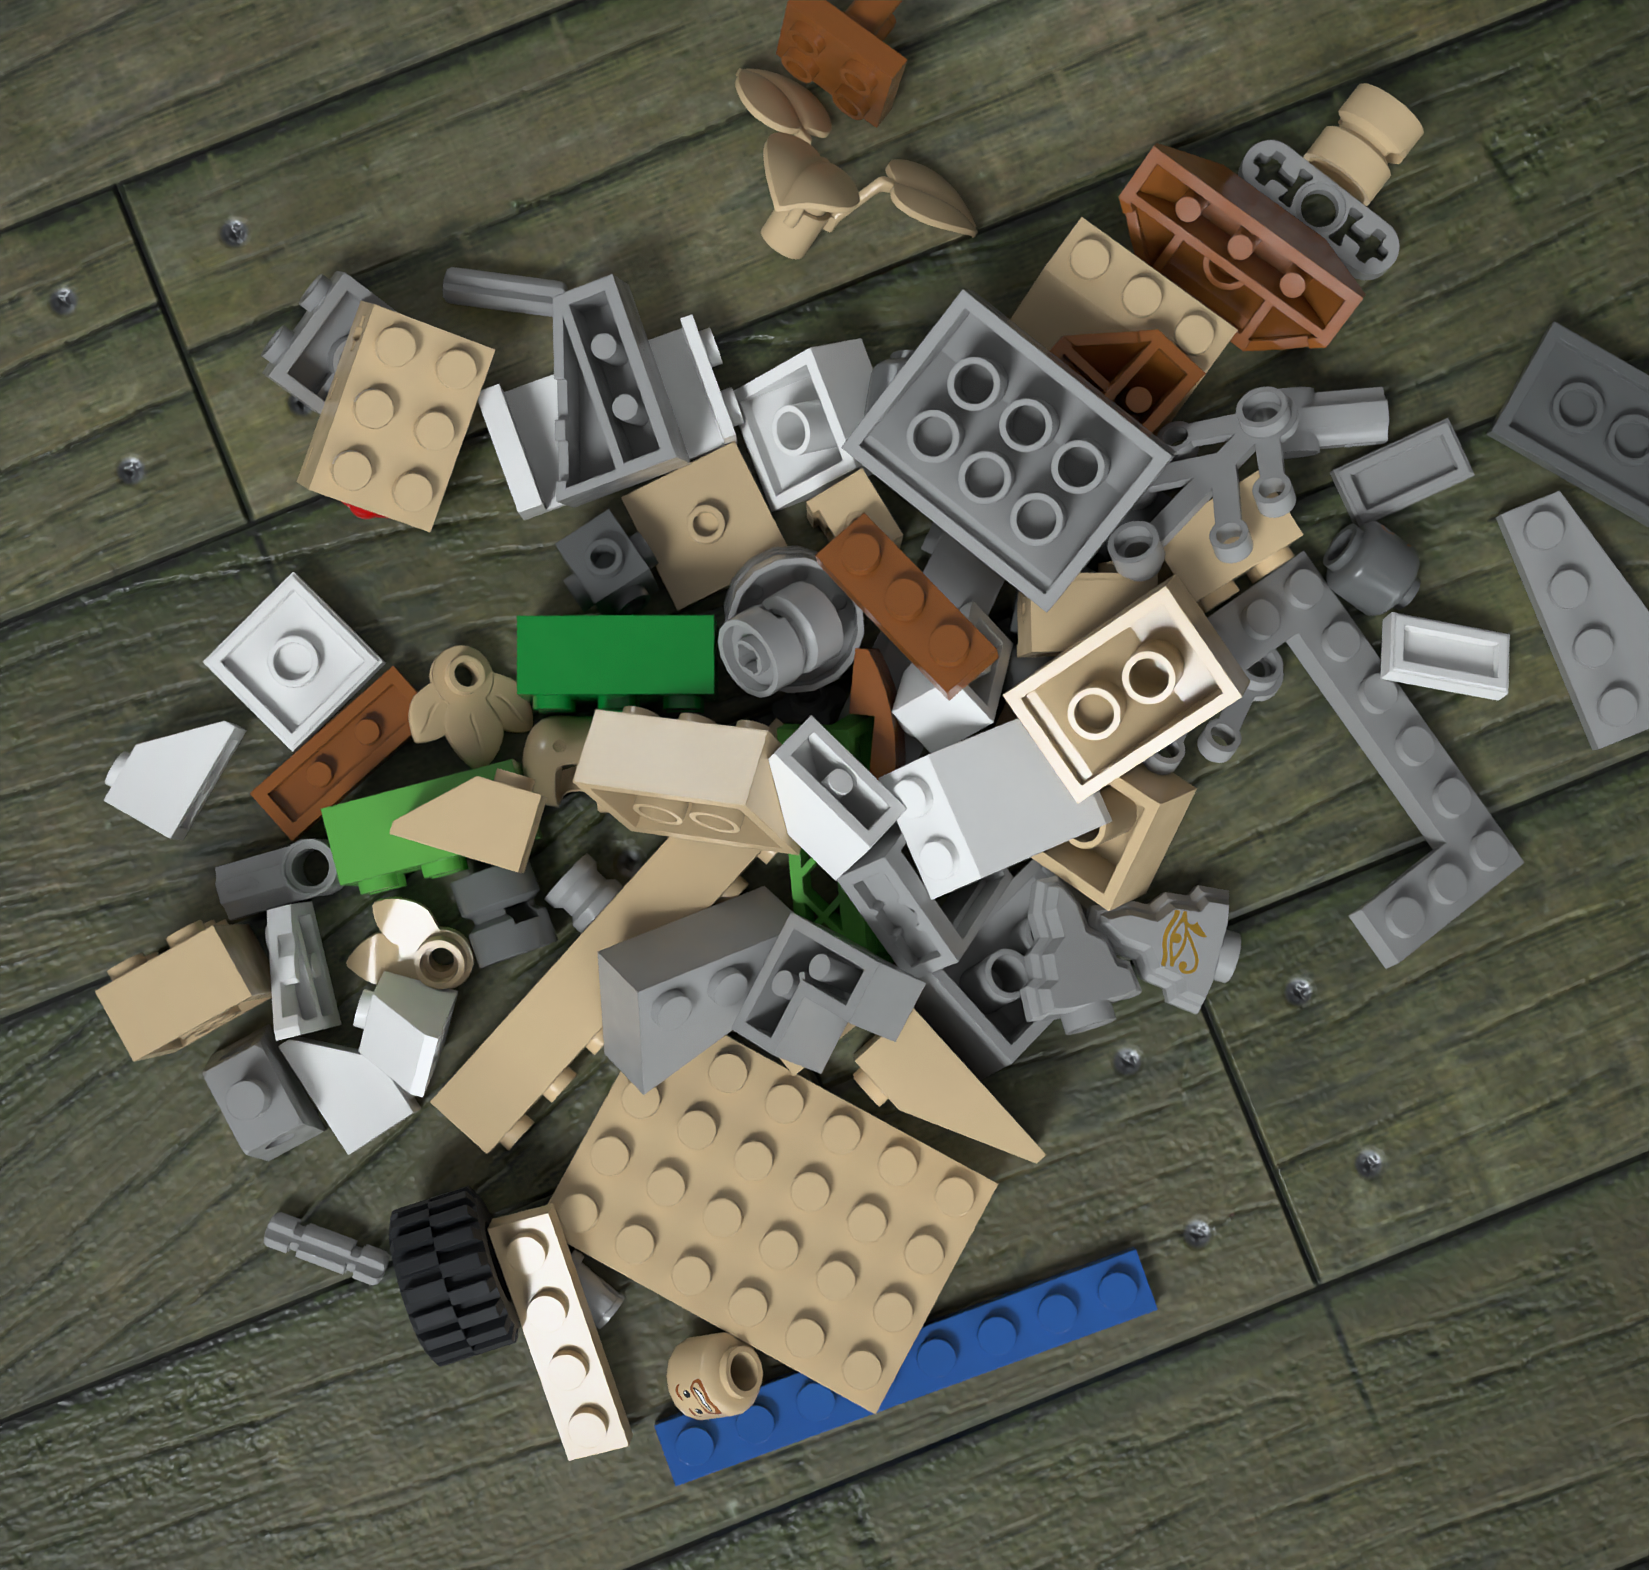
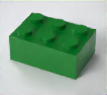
[517,615,718,715]

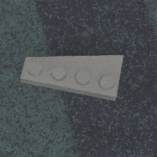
[1496,491,1649,751]

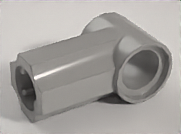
[1279,387,1389,459]
[215,839,344,921]

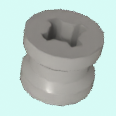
[544,853,624,934]

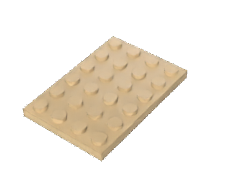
[547,1035,998,1415]

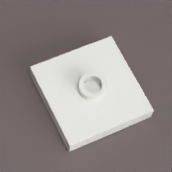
[203,572,386,752]

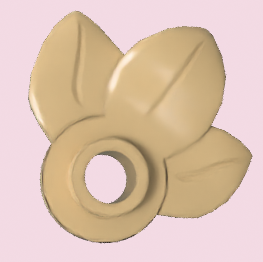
[408,645,533,769]
[346,897,474,989]

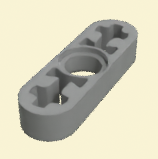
[1238,140,1400,280]

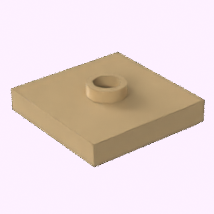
[621,441,787,612]

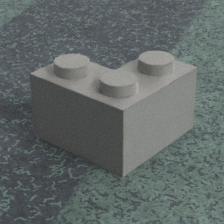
[731,912,926,1074]

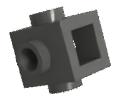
[555,509,660,615]

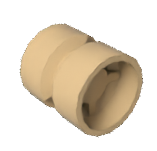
[1303,83,1424,206]

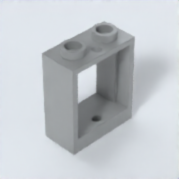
[837,820,1013,978]

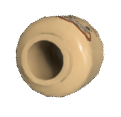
[666,1332,763,1420]

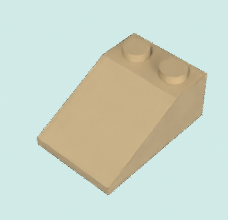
[1003,573,1251,803]
[995,701,1197,911]
[853,1008,1046,1164]

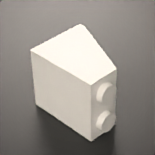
[878,718,1112,900]

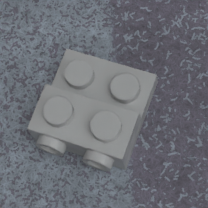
[261,271,398,415]

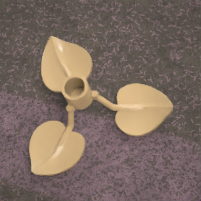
[735,68,978,259]

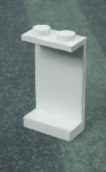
[478,314,744,520]

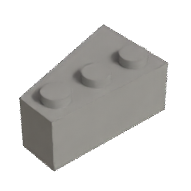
[553,274,691,508]
[598,886,794,1095]

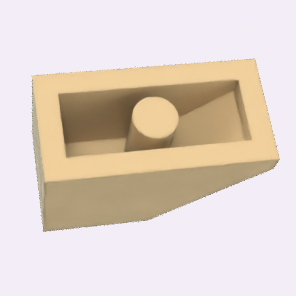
[389,768,547,873]

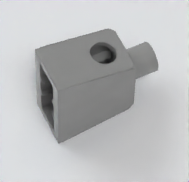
[202,1024,326,1161]

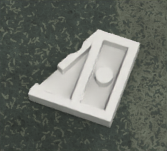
[265,901,342,1041]

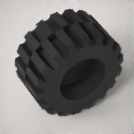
[389,1186,520,1367]

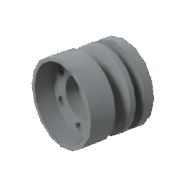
[724,545,864,693]

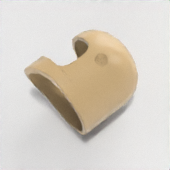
[523,715,609,813]

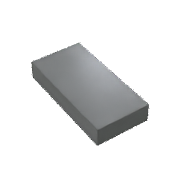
[1330,418,1475,526]

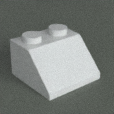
[733,338,873,512]

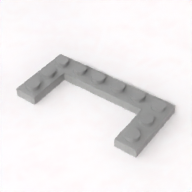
[1207,551,1525,969]

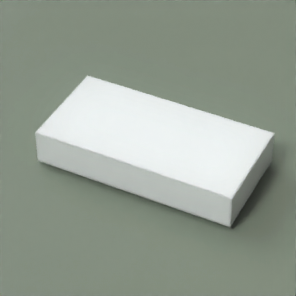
[1380,612,1510,701]

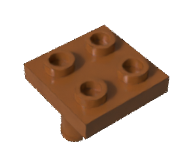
[776,0,907,128]

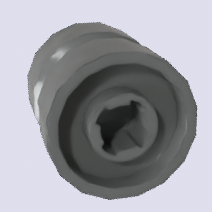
[450,859,559,968]

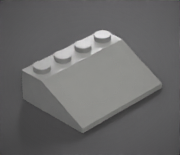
[841,289,1177,613]

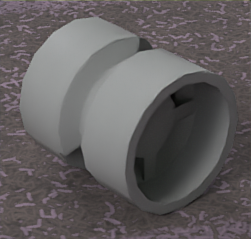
[718,581,844,698]

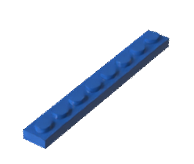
[654,1247,1158,1486]

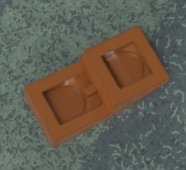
[849,647,906,782]

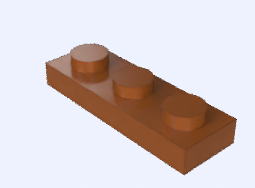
[815,512,999,701]
[250,666,418,841]

